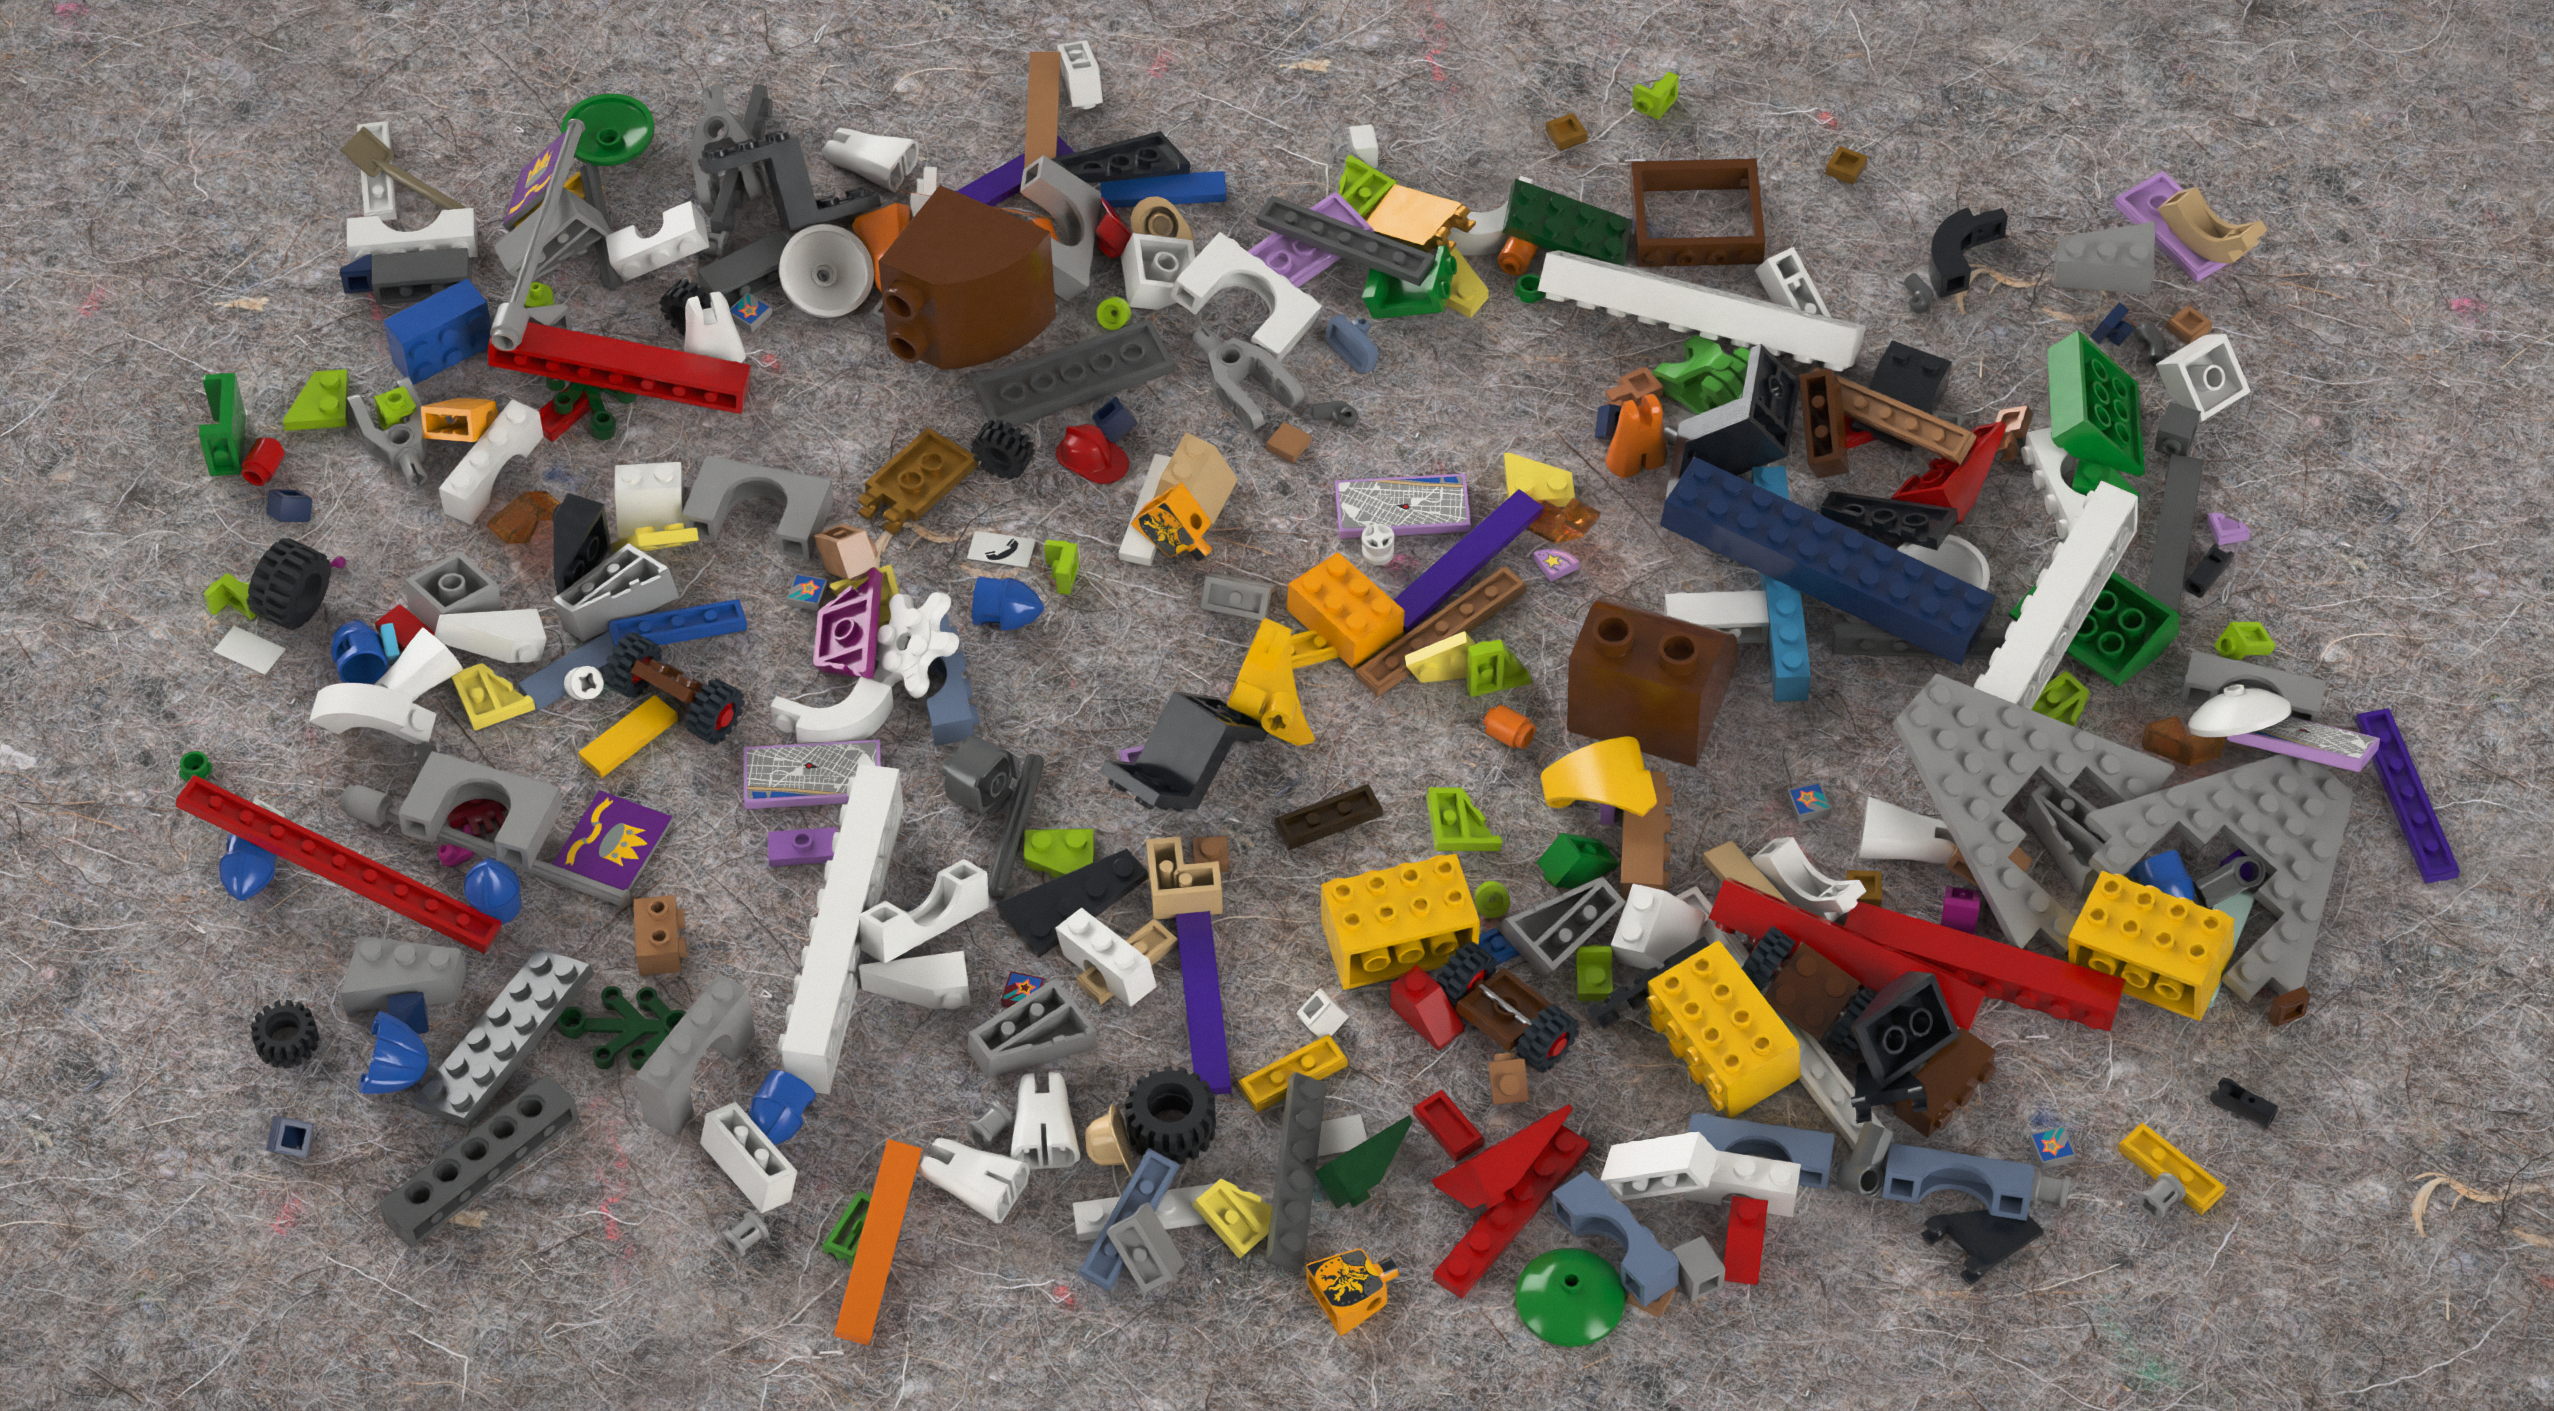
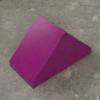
[1940,886,1980,935]

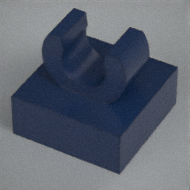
[2090,302,2134,346]

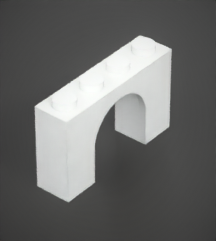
[1170,232,1322,362]

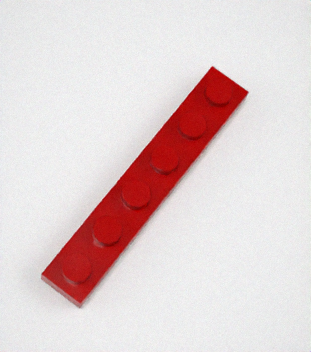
[1433,1125,1591,1299]

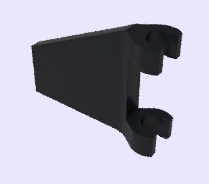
[1851,1062,1928,1124]
[1921,1209,2044,1285]

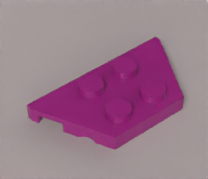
[813,567,883,679]

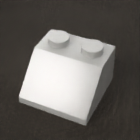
[1121,233,1195,310]
[2156,334,2251,421]
[615,462,685,540]
[1611,884,1706,970]

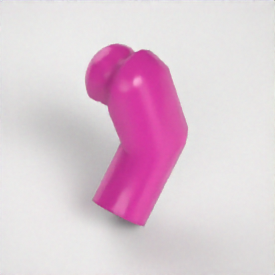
[437,825,474,867]

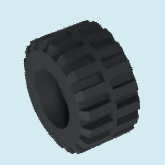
[248,538,331,630]
[1125,1066,1216,1165]

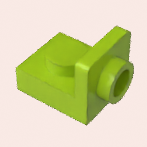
[1632,71,1679,120]
[374,386,417,431]
[1044,539,1080,595]
[2214,622,2276,661]
[1576,944,1613,1001]

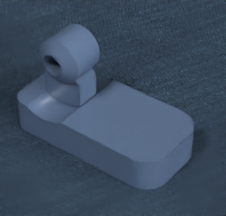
[1325,314,1378,374]

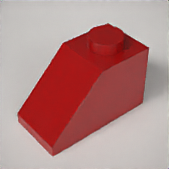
[1390,964,1465,1051]
[1723,1196,1768,1285]

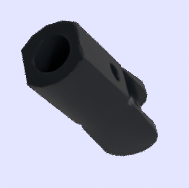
[2185,543,2234,598]
[2210,1077,2279,1129]

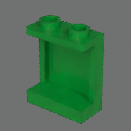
[1362,245,1457,319]
[199,373,246,476]

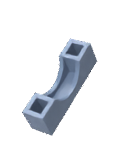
[910,614,979,746]
[1688,1113,1835,1189]
[1882,1143,2034,1221]
[1552,1171,1679,1308]

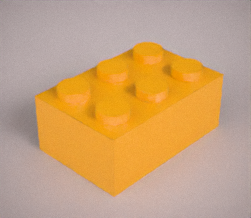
[1286,552,1405,669]

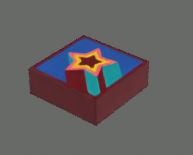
[1001,971,1045,1008]

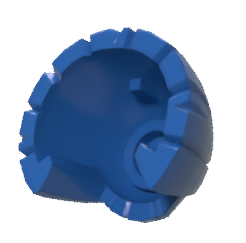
[358,1011,429,1094]

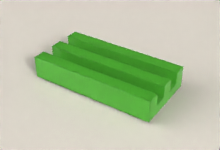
[822,1190,871,1265]

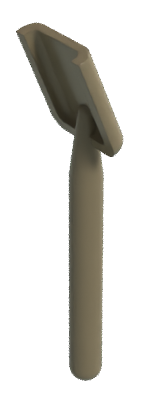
[339,126,466,210]

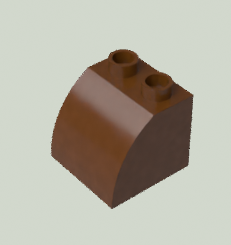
[878,185,1056,370]
[1567,598,1738,767]

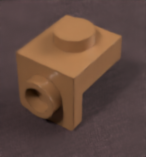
[1486,1052,1529,1105]

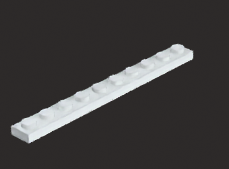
[1675,886,1894,1151]

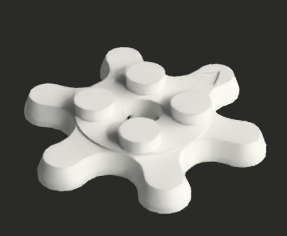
[870,592,959,698]

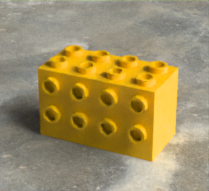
[1321,853,1480,990]
[2068,871,2234,1022]
[1646,940,1801,1119]

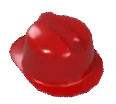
[1095,197,1132,259]
[1056,424,1129,484]

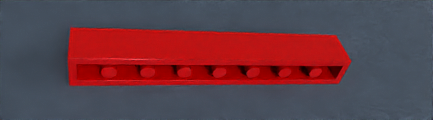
[488,322,751,414]
[1708,877,1988,1031]
[1844,901,2126,1032]

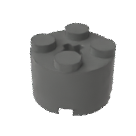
[942,735,1019,815]

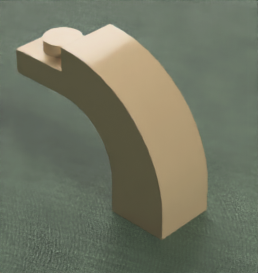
[2157,187,2268,264]

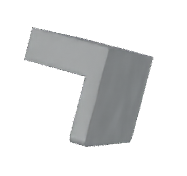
[1200,572,1277,621]
[1106,1202,1184,1293]

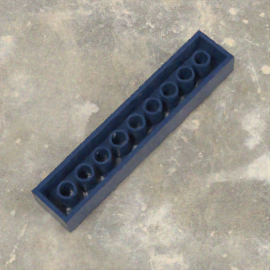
[1660,457,1996,666]

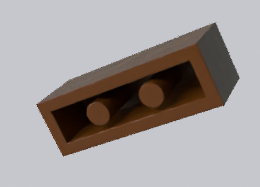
[1799,369,1849,478]
[1894,1027,1996,1138]

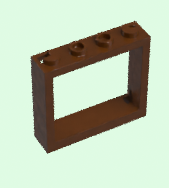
[1630,158,1765,267]

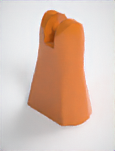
[852,203,912,293]
[1605,394,1667,478]

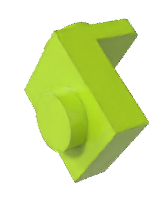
[204,572,257,620]

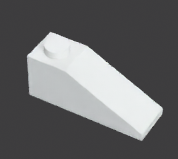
[1057,41,1103,109]
[1755,247,1832,318]
[434,609,547,663]
[859,951,970,1010]

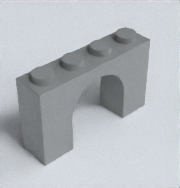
[1020,155,1101,301]
[681,455,834,560]
[398,751,562,870]
[635,973,755,1138]

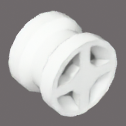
[1362,524,1394,565]
[564,666,604,700]

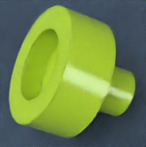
[524,282,554,308]
[1097,297,1131,330]
[1474,881,1510,918]

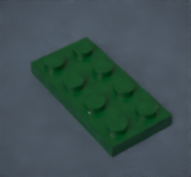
[1502,178,1633,266]

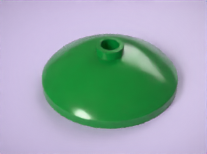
[561,93,655,166]
[1515,1248,1625,1347]

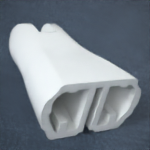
[822,128,919,193]
[684,291,746,363]
[374,627,463,703]
[1858,796,1956,864]
[1010,1072,1080,1169]
[917,1138,1030,1224]

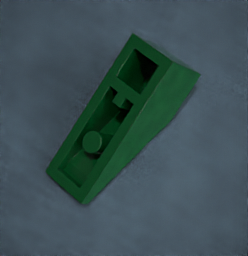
[1314,1115,1413,1209]

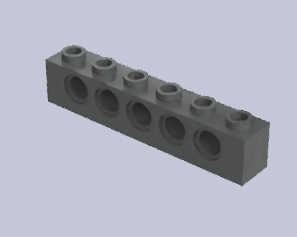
[379,1074,579,1249]

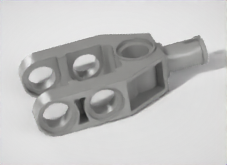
[690,85,767,213]
[1193,326,1305,432]
[347,376,429,487]

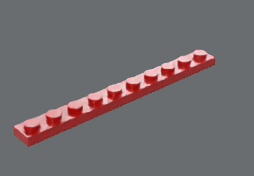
[176,775,502,954]

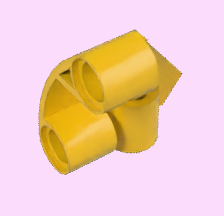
[1227,617,1315,746]
[1540,736,1657,817]

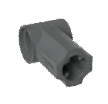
[2193,856,2266,909]
[1836,1121,1895,1197]

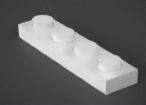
[1073,1184,1214,1241]

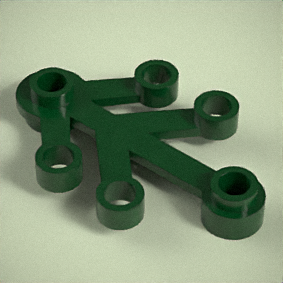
[546,377,636,440]
[557,986,687,1070]

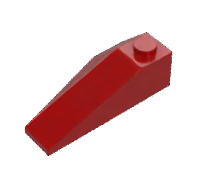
[1891,421,2006,526]
[1431,1104,1573,1209]

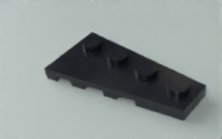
[1051,131,1190,183]
[1821,491,1958,551]

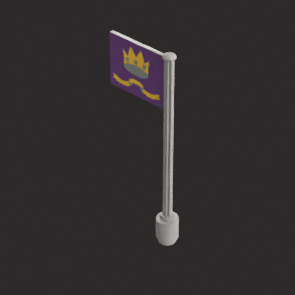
[490,119,585,351]
[340,784,673,909]

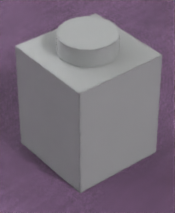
[1672,1235,1725,1302]

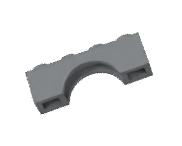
[2181,651,2327,723]

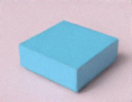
[380,623,400,666]

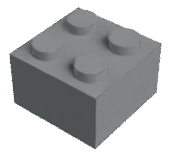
[405,551,502,632]

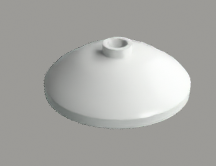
[779,224,874,318]
[1897,534,1990,591]
[2188,685,2291,737]

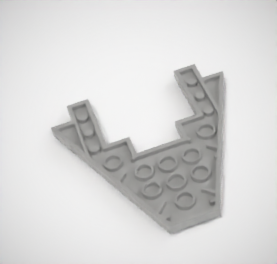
[1892,673,2176,955]
[2083,754,2354,1004]

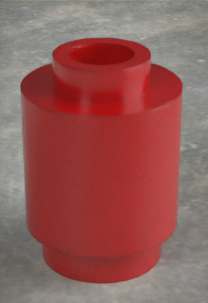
[241,437,285,486]

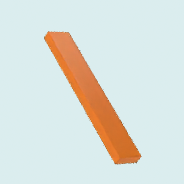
[833,1139,922,1346]

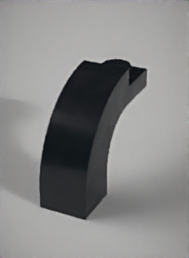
[1928,207,2008,298]

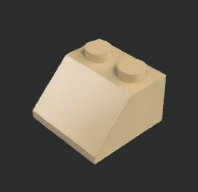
[1153,432,1238,529]

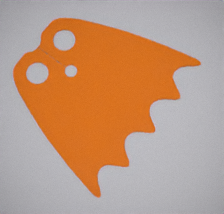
[895,189,1061,220]

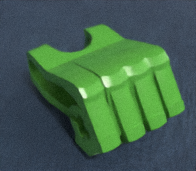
[1652,335,1750,415]

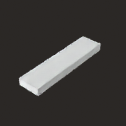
[357,121,397,221]
[1119,454,1172,566]

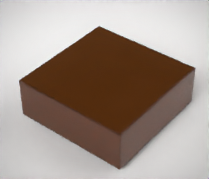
[2268,986,2310,1027]

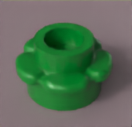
[1514,274,1545,303]
[179,751,213,781]

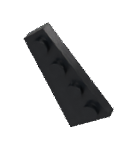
[996,848,1149,958]
[1585,936,1710,1030]

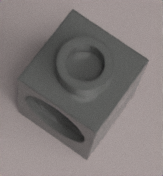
[2154,402,2201,456]

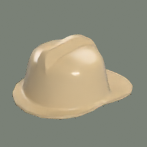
[1130,196,1194,246]
[1085,1104,1135,1178]

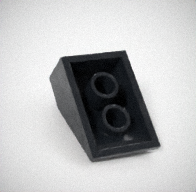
[1851,340,1952,452]
[552,493,611,595]
[1851,971,1960,1089]

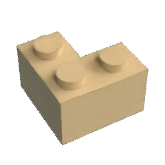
[1146,836,1223,920]

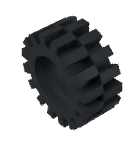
[659,279,711,335]
[971,419,1035,479]
[251,1000,319,1069]

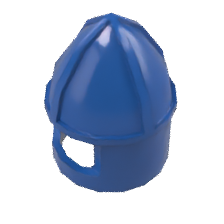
[972,576,1044,631]
[331,619,388,685]
[219,833,277,901]
[2129,850,2195,901]
[464,858,522,925]
[749,1070,816,1146]

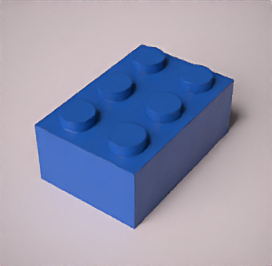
[383,278,492,385]

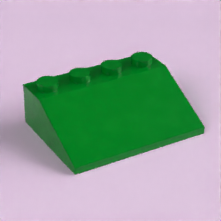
[2047,330,2145,477]
[2009,571,2180,688]

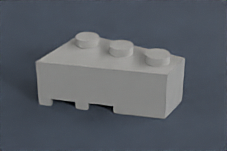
[494,187,612,281]
[2054,221,2155,294]
[552,543,680,642]
[2026,781,2106,899]
[1495,876,1626,978]
[340,936,467,1017]
[967,978,1097,1078]

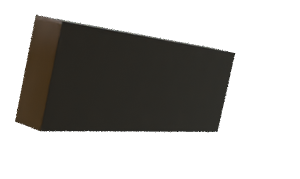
[1275,784,1383,850]

